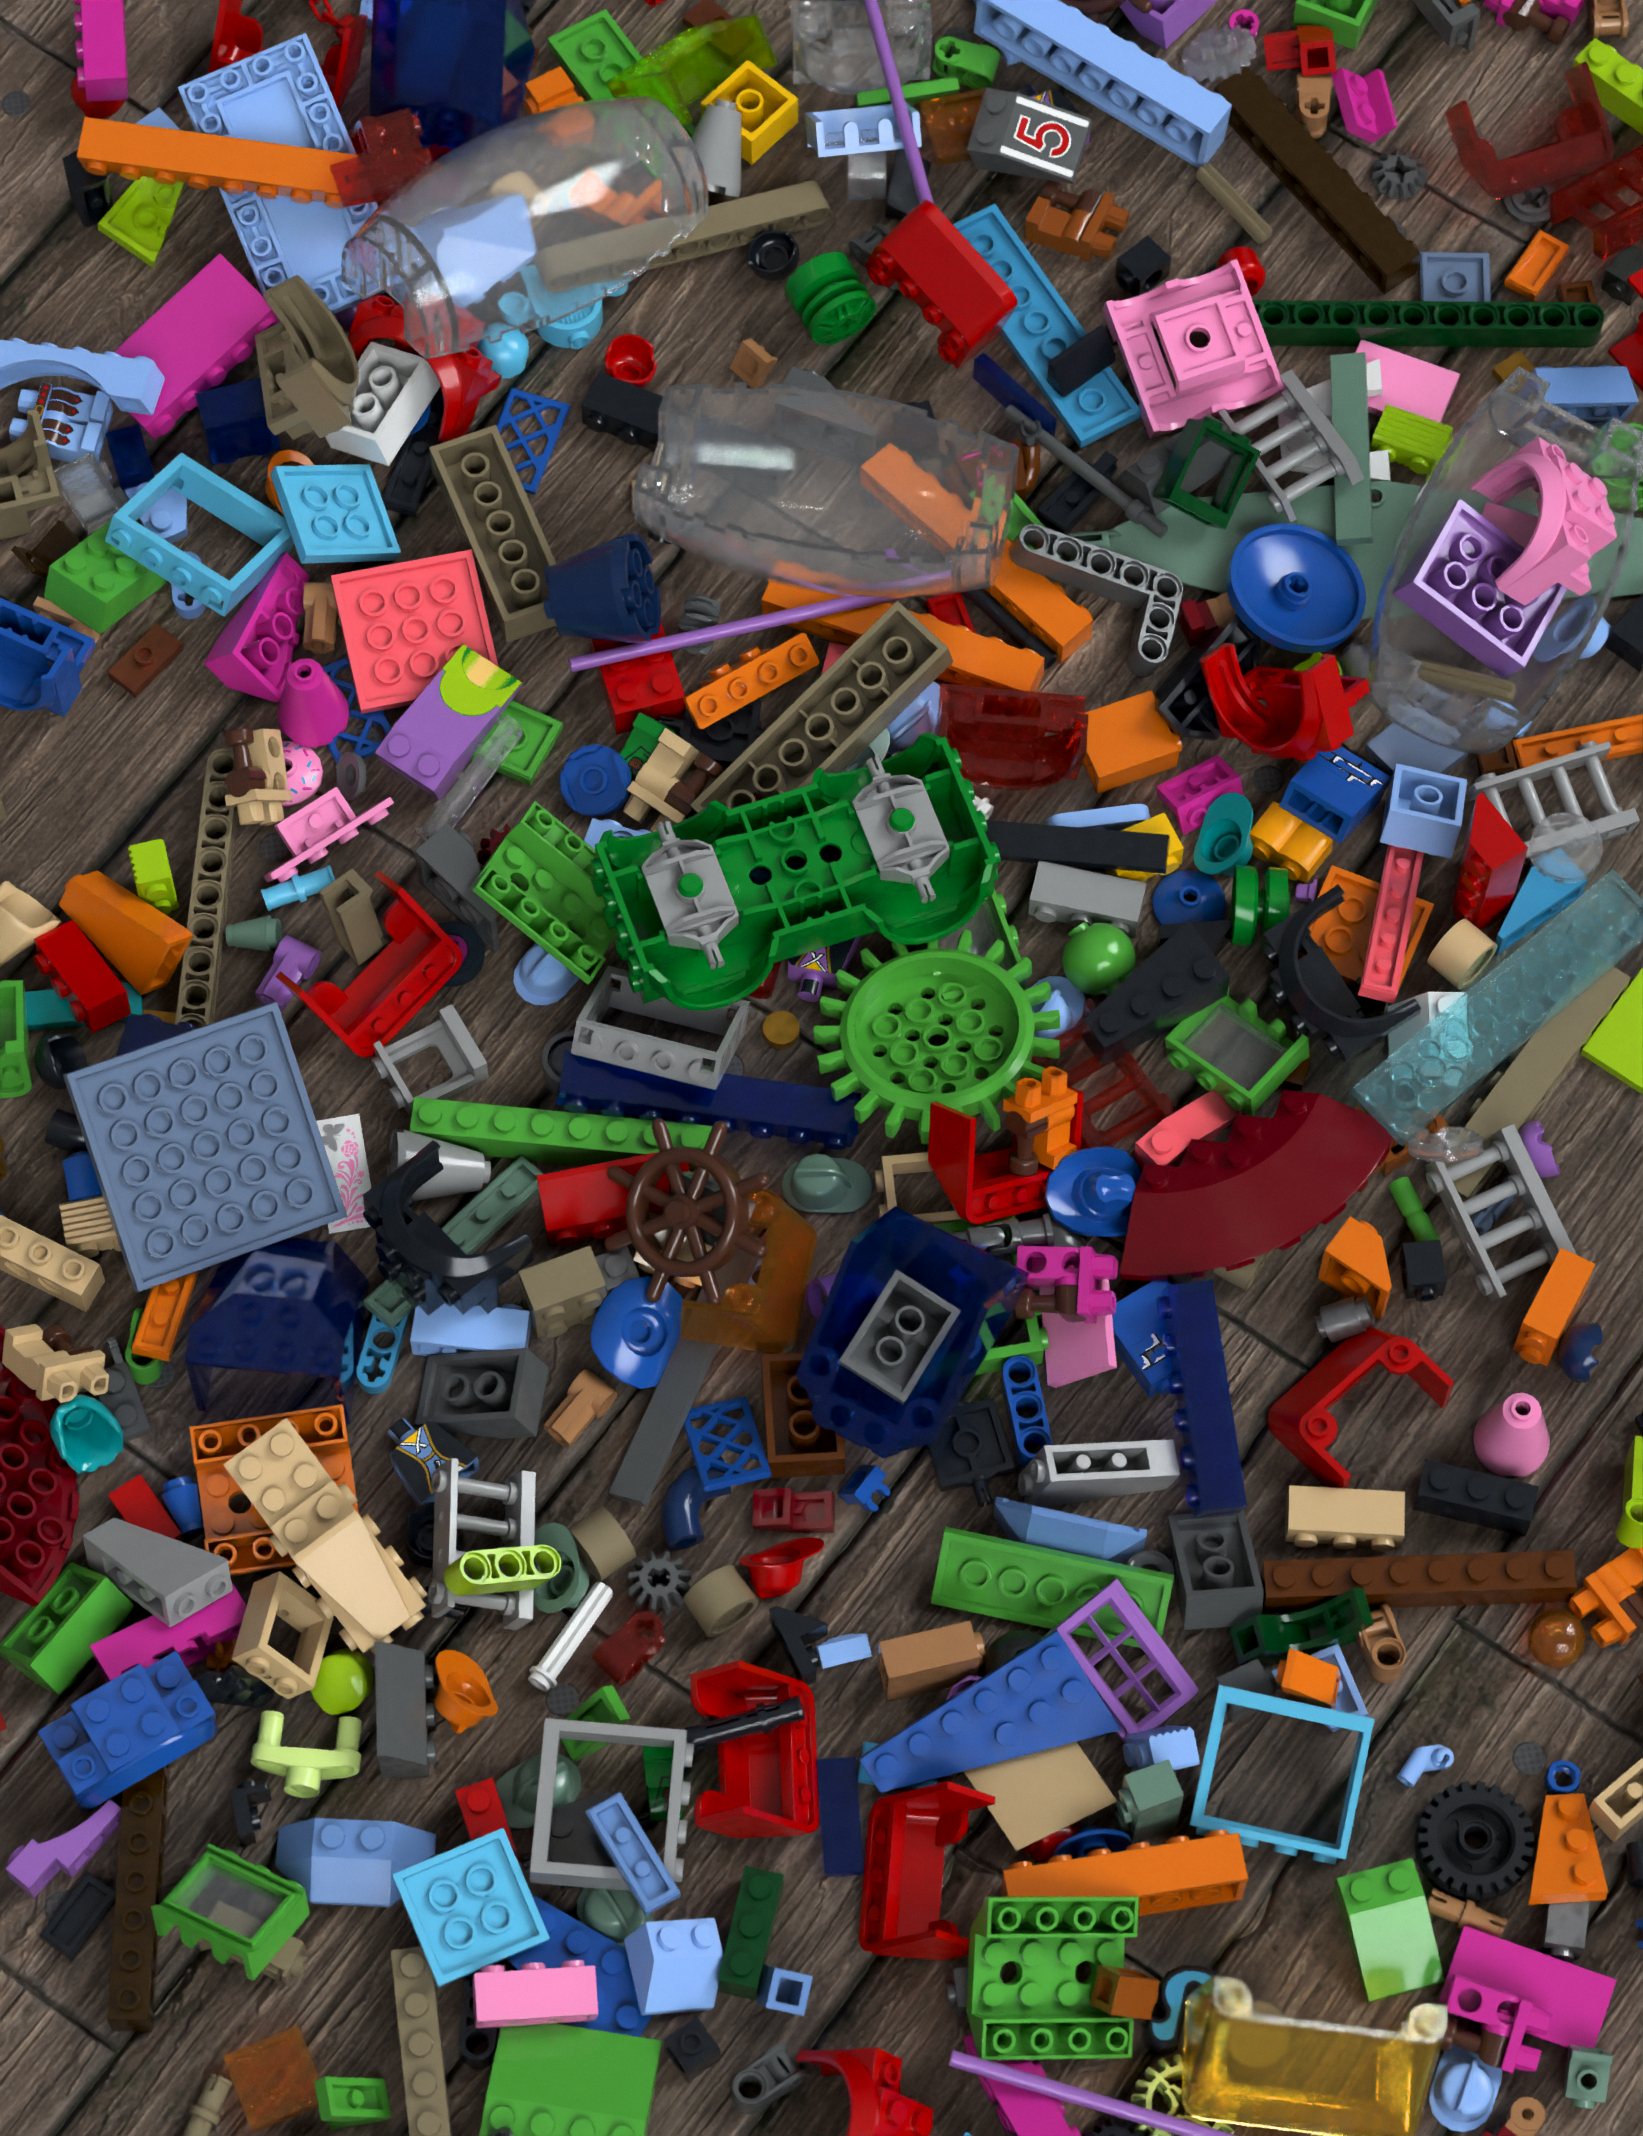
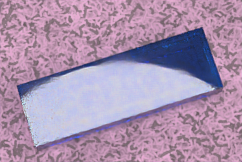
[973,353,1056,438]
[817,1757,864,1878]

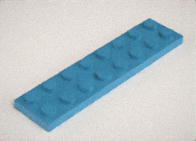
[953,203,1141,448]

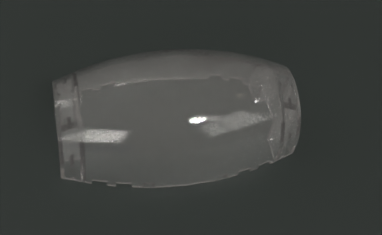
[341,96,708,359]
[1367,367,1643,754]
[633,382,1020,598]

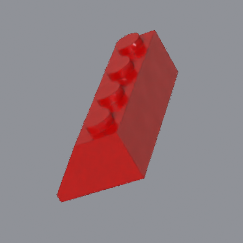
[1453,792,1528,931]
[536,1152,690,1246]

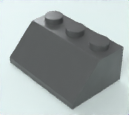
[1113,414,1234,516]
[375,1642,436,1779]

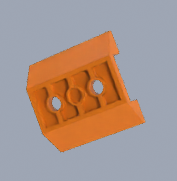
[189,1404,359,1576]

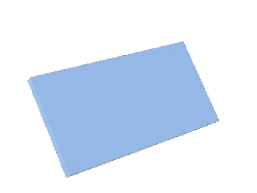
[178,33,410,314]

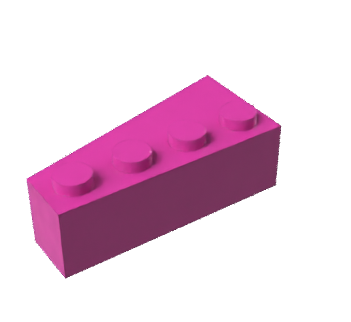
[74,0,128,101]
[89,1581,247,1683]
[963,2034,1081,2136]

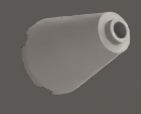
[672,99,741,198]
[387,1129,491,1201]

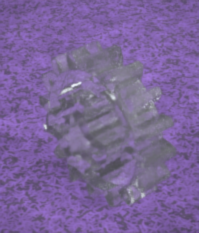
[1181,25,1257,82]

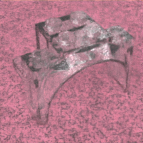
[790,0,932,96]

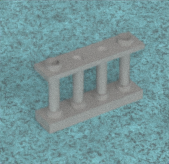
[1219,369,1365,522]
[1467,741,1640,866]
[1425,1124,1577,1302]
[428,1458,536,1630]

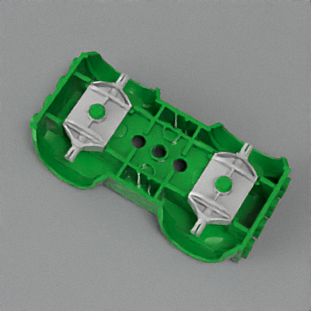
[590,732,1001,1011]

